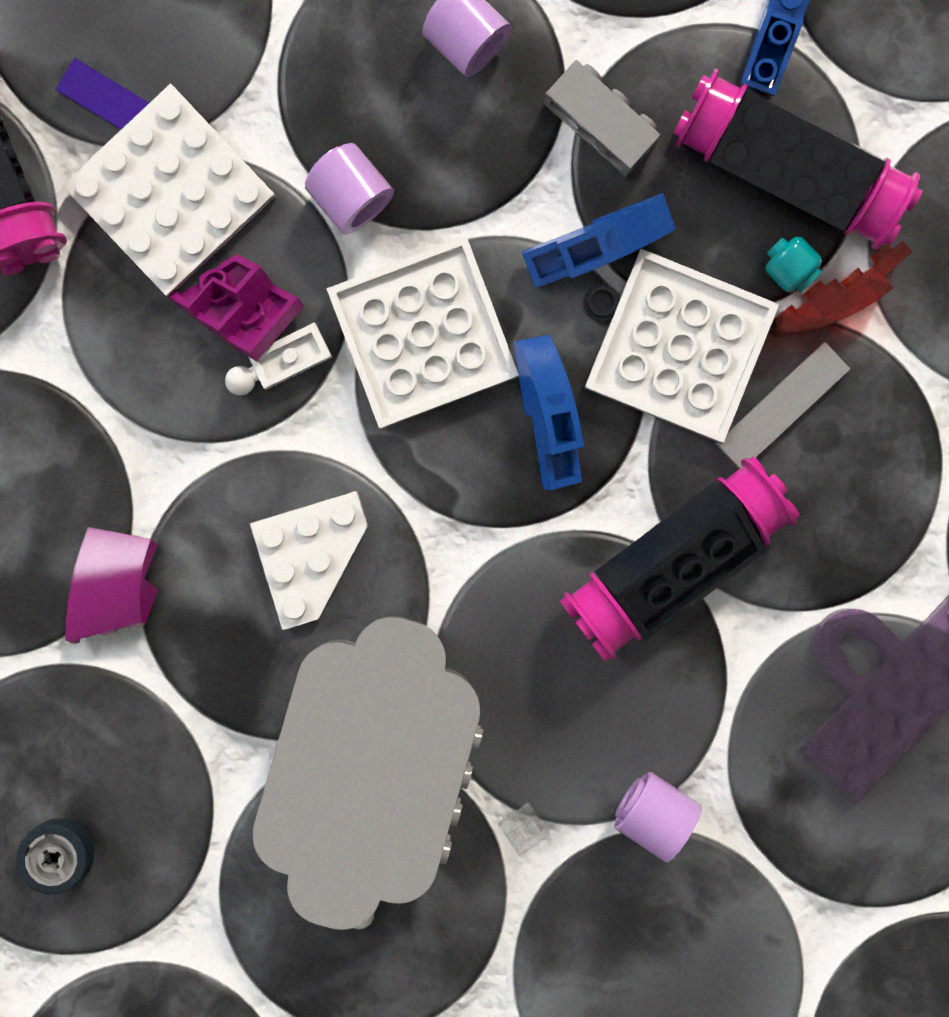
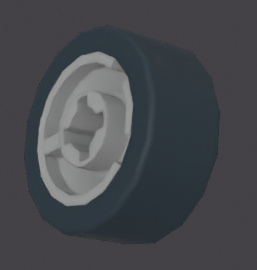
[16,818,94,895]

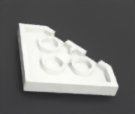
[250,491,368,630]

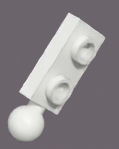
[225,322,333,396]

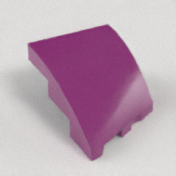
[167,254,304,362]
[65,527,158,644]

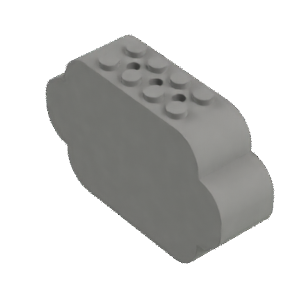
[253,616,483,930]

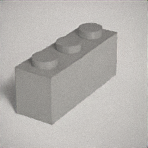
[544,60,660,177]

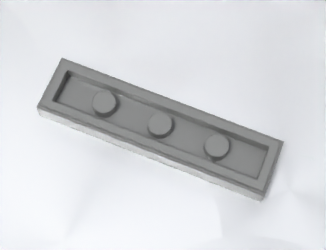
[715,342,850,470]

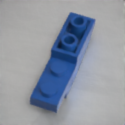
[740,0,810,96]
[522,193,676,288]
[513,335,584,490]

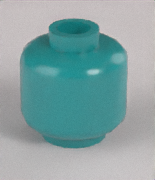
[765,236,822,293]

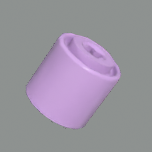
[422,0,512,78]
[305,143,394,235]
[614,772,702,863]

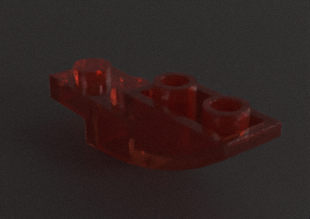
[770,241,912,337]

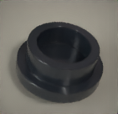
[583,284,620,322]

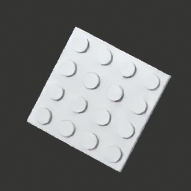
[62,83,276,296]
[326,236,519,429]
[584,249,779,443]

